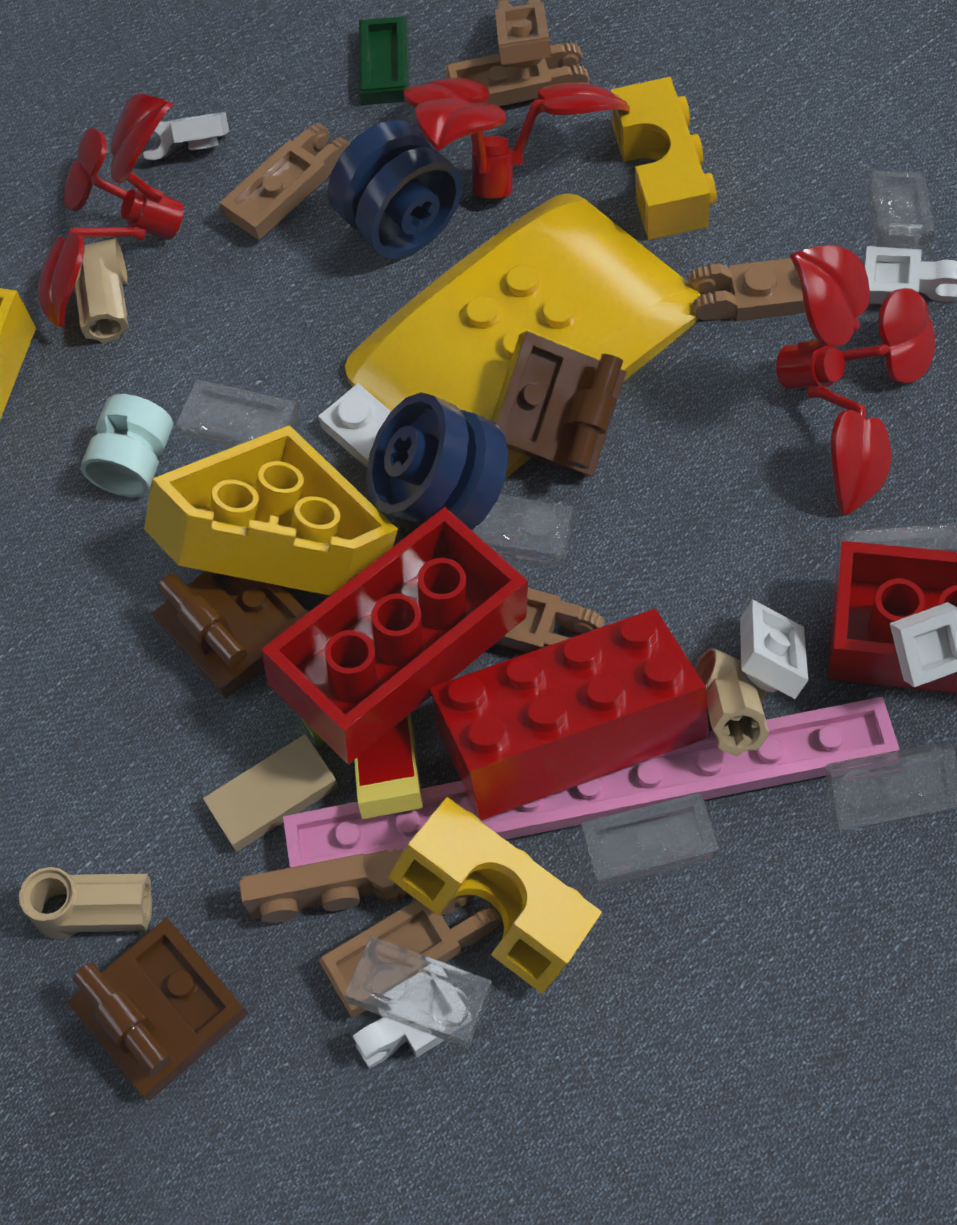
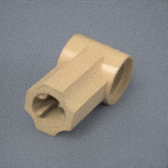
[73,238,129,343]
[694,648,770,756]
[19,867,153,940]

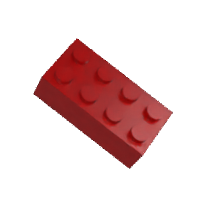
[261,507,528,765]
[827,541,957,693]
[430,608,710,821]

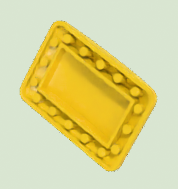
[345,193,701,478]

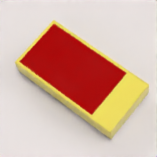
[354,714,423,819]

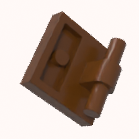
[491,331,627,478]
[152,571,308,699]
[67,917,249,1102]

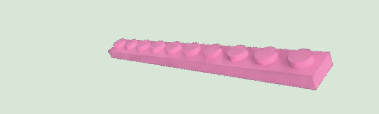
[283,696,900,867]

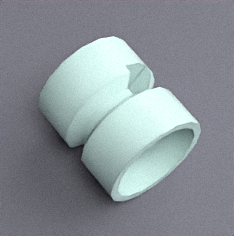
[80,394,174,497]

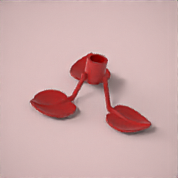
[403,78,630,198]
[38,93,184,329]
[776,245,935,514]

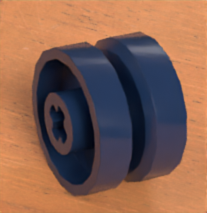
[327,120,463,259]
[366,392,509,530]

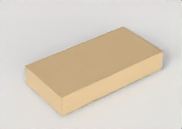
[203,734,339,852]

